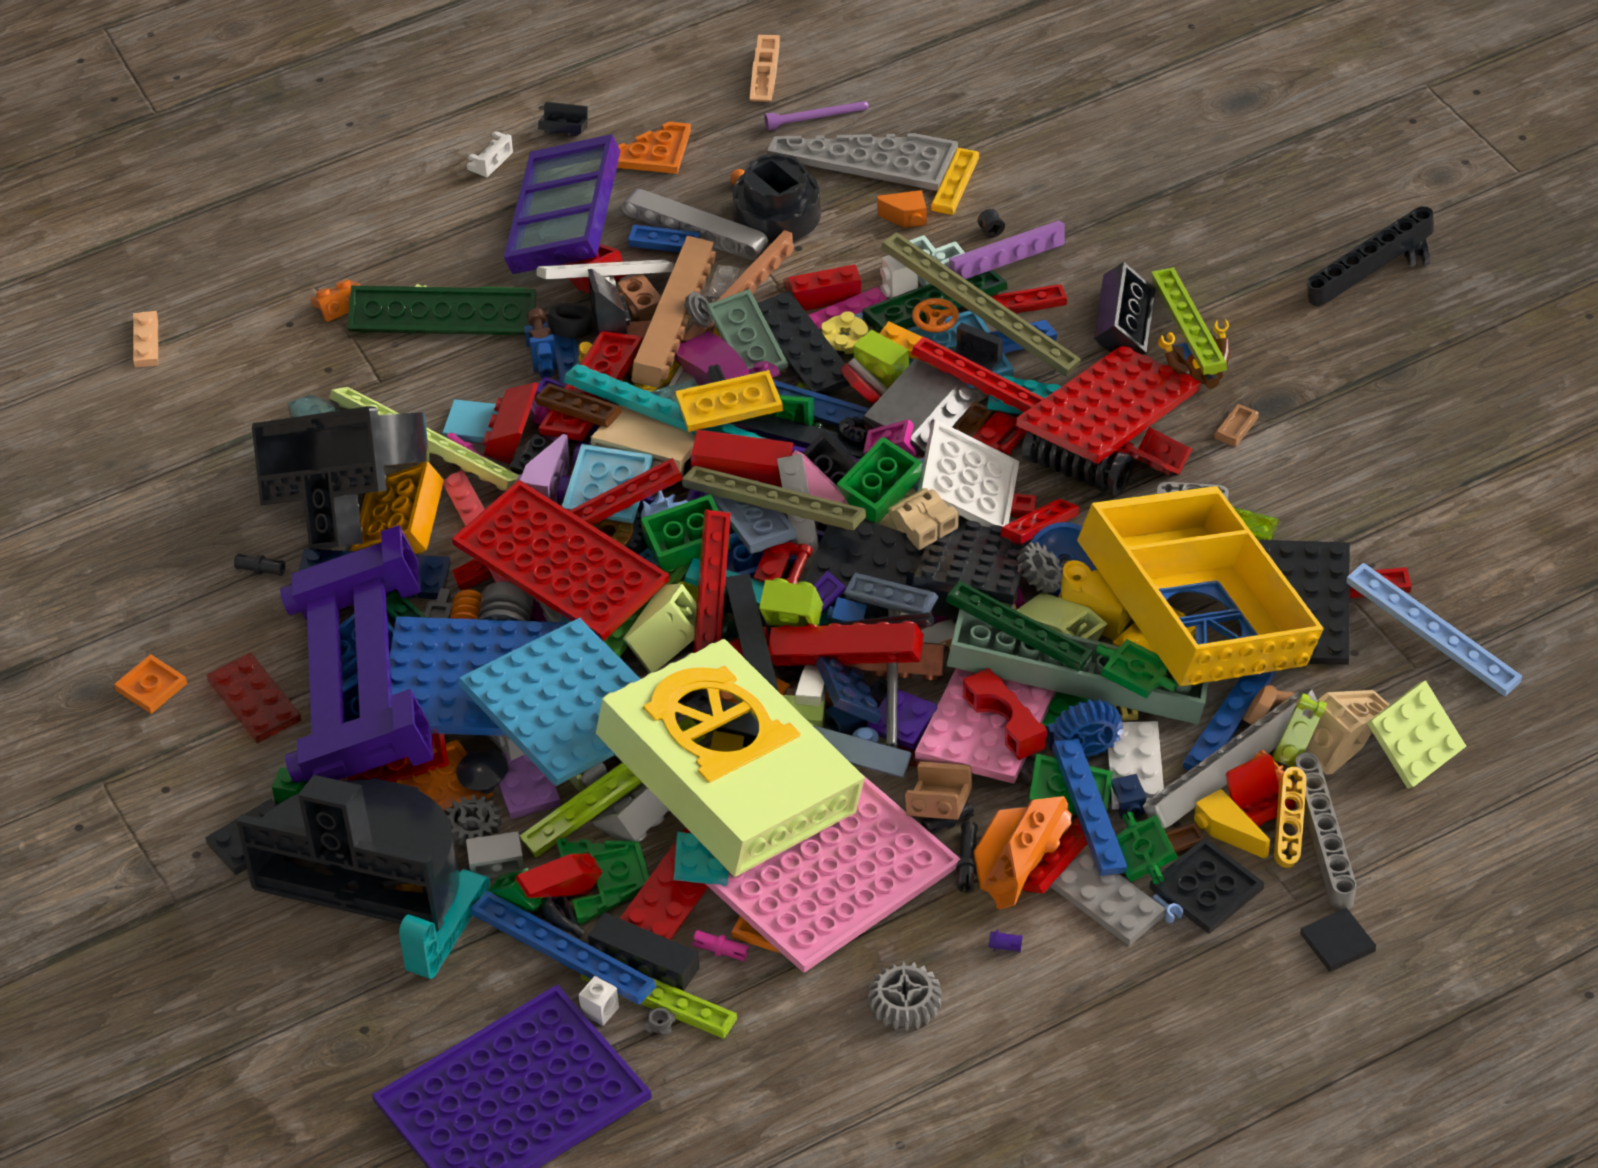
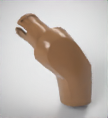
[1243,685,1296,725]

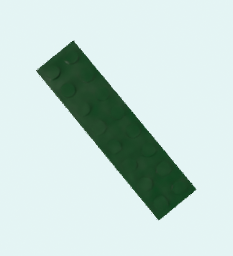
[347,285,537,335]

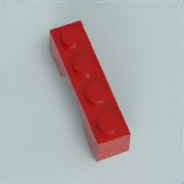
[963,668,1047,760]

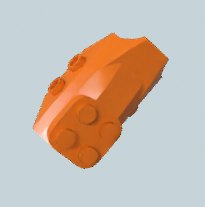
[974,796,1072,910]

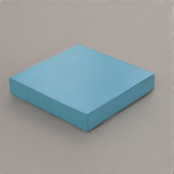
[443,399,498,443]

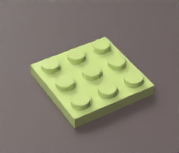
[1366,680,1466,789]

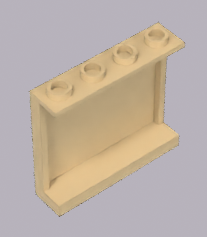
[591,405,696,481]

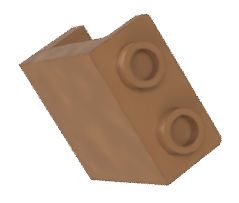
[905,761,972,820]

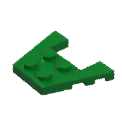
[556,838,649,925]

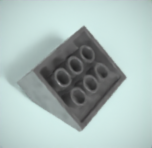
[862,358,978,459]

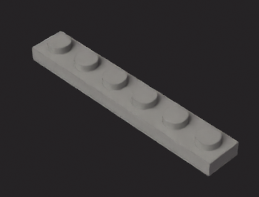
[777,454,819,582]

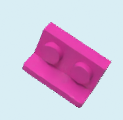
[863,419,917,457]

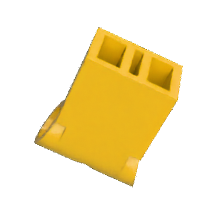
[1058,560,1132,641]

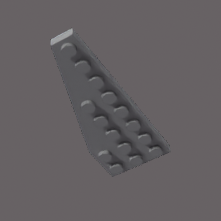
[767,133,958,191]

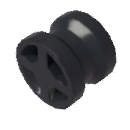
[977,209,1005,238]

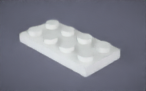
[1107,721,1164,809]

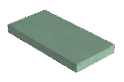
[706,289,788,371]

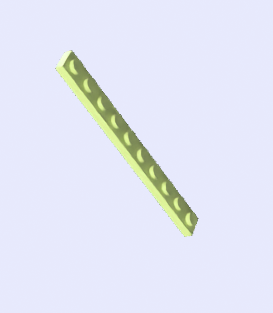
[330,387,519,491]

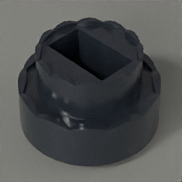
[733,153,821,244]

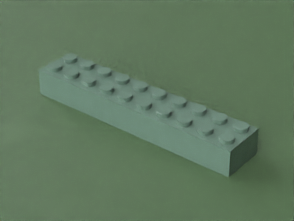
[947,609,1208,725]

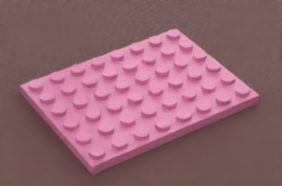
[706,775,960,973]

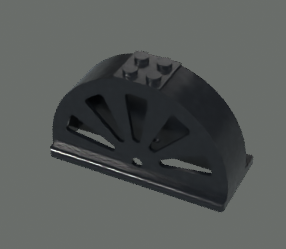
[252,406,430,549]
[237,775,460,932]

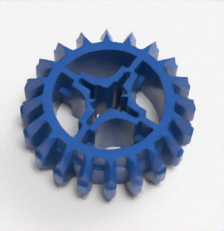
[1053,699,1123,759]

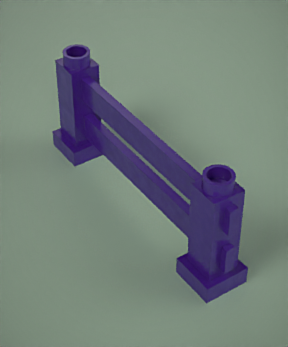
[280,525,433,784]

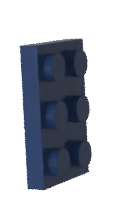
[816,656,882,724]

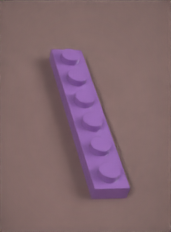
[949,220,1065,279]

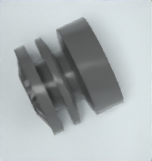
[478,581,534,621]

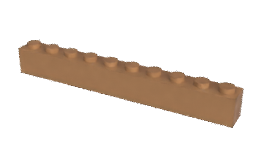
[631,236,716,388]

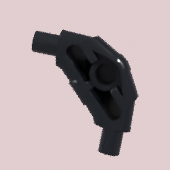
[542,896,585,939]

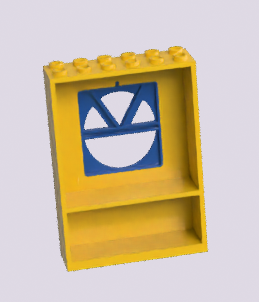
[1077,486,1324,687]

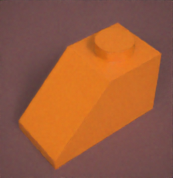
[877,190,927,228]

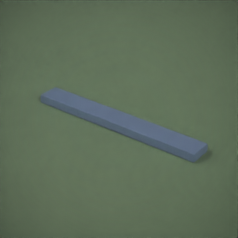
[709,699,911,779]

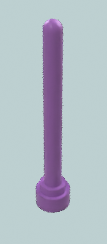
[764,101,869,131]

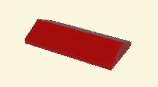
[691,430,794,488]

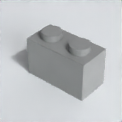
[466,831,524,878]

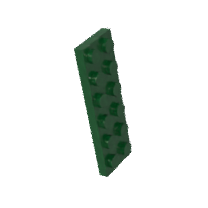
[862,270,1008,332]

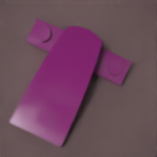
[674,331,780,386]

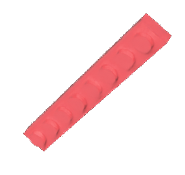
[443,470,510,582]

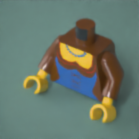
[1158,319,1230,389]

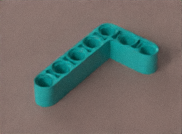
[399,869,490,979]

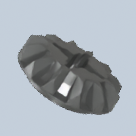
[684,292,713,328]

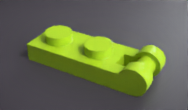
[1272,693,1327,767]

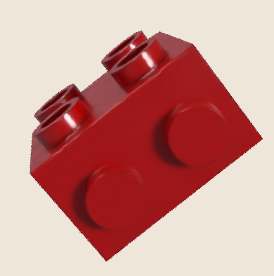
[1124,427,1192,475]
[1225,754,1296,827]

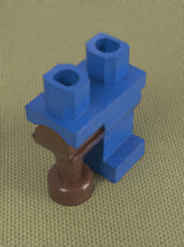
[524,308,557,378]

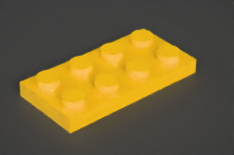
[675,370,783,432]

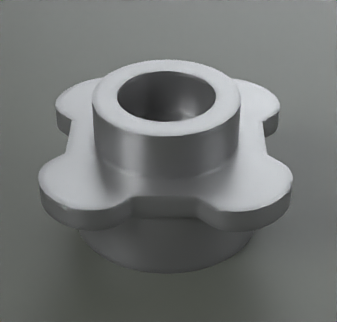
[645,1008,676,1036]

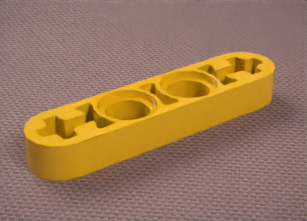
[1274,767,1306,868]

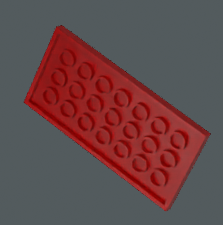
[1016,346,1201,464]
[452,480,670,641]

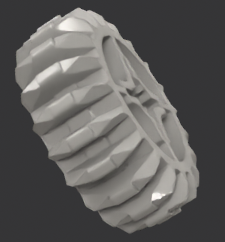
[868,961,942,1031]

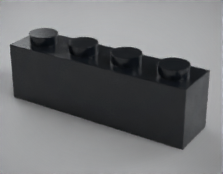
[588,912,700,991]

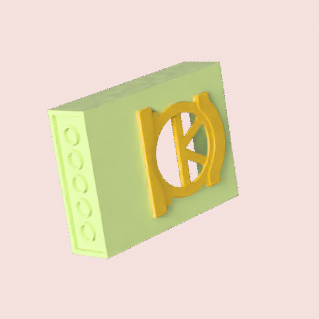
[596,639,865,877]

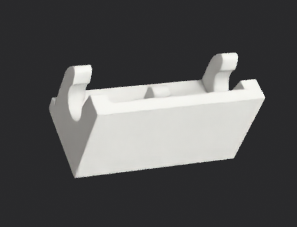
[467,131,513,178]

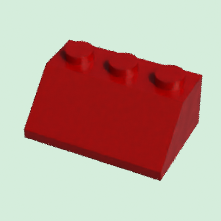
[783,264,862,311]
[482,382,539,464]

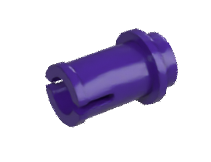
[988,929,1023,953]

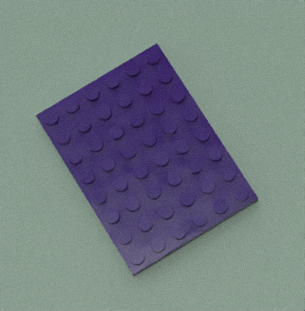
[372,985,652,1168]

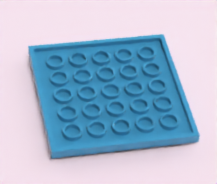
[458,618,677,786]

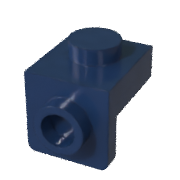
[1111,773,1146,819]

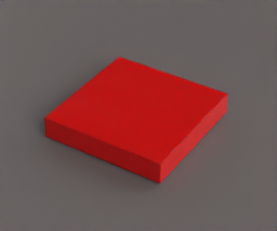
[840,364,881,405]

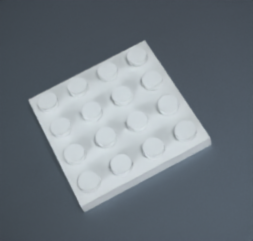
[918,419,1019,527]

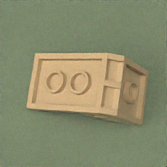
[1304,690,1390,774]

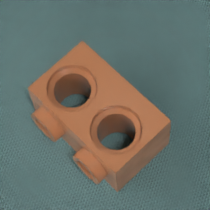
[618,274,661,322]

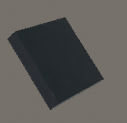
[1300,907,1376,972]

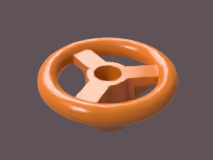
[912,298,959,333]

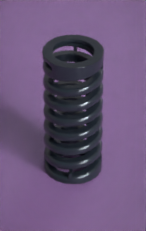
[1022,431,1134,496]

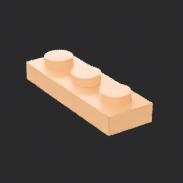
[133,311,158,368]

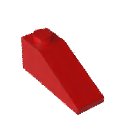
[515,853,603,898]

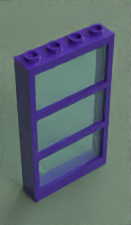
[504,134,620,274]

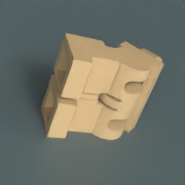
[888,488,959,550]

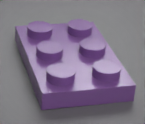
[498,752,561,820]

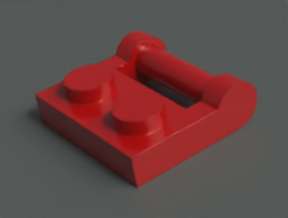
[972,411,1028,456]
[754,542,813,584]

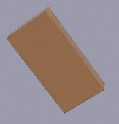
[1214,404,1259,447]

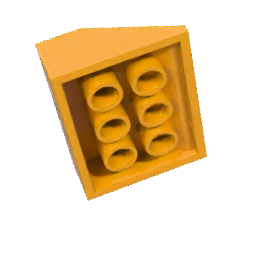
[350,462,444,554]

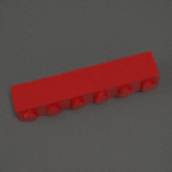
[768,621,924,666]

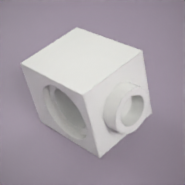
[579,976,619,1026]

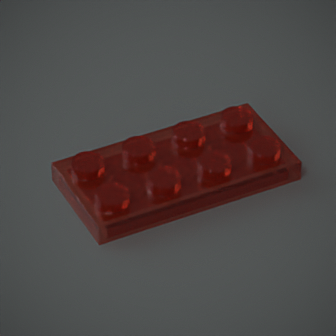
[206,652,302,743]

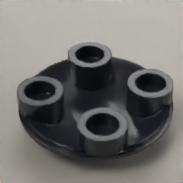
[456,749,509,794]

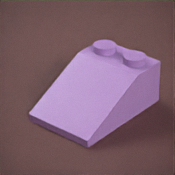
[517,434,571,504]

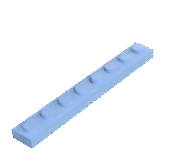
[1346,563,1522,697]

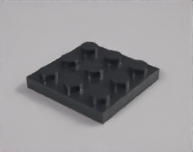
[1150,838,1264,934]

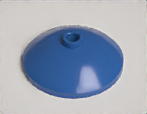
[1031,522,1098,596]

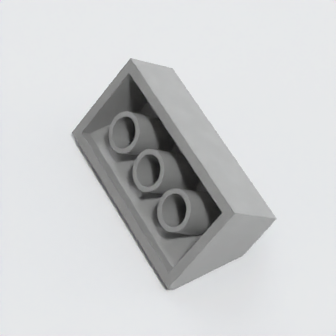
[592,782,670,842]

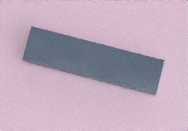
[843,573,938,614]

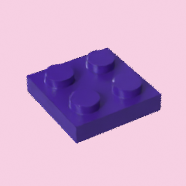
[867,689,938,750]

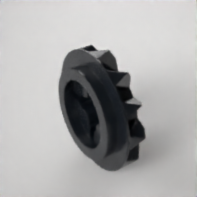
[839,416,874,443]

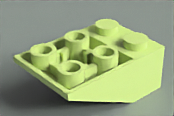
[623,584,697,673]
[1016,592,1107,641]

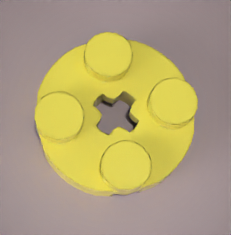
[822,312,868,354]

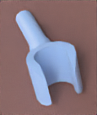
[1153,894,1183,923]

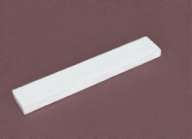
[537,260,674,279]

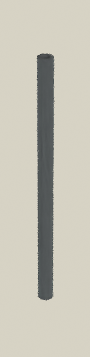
[886,609,899,748]

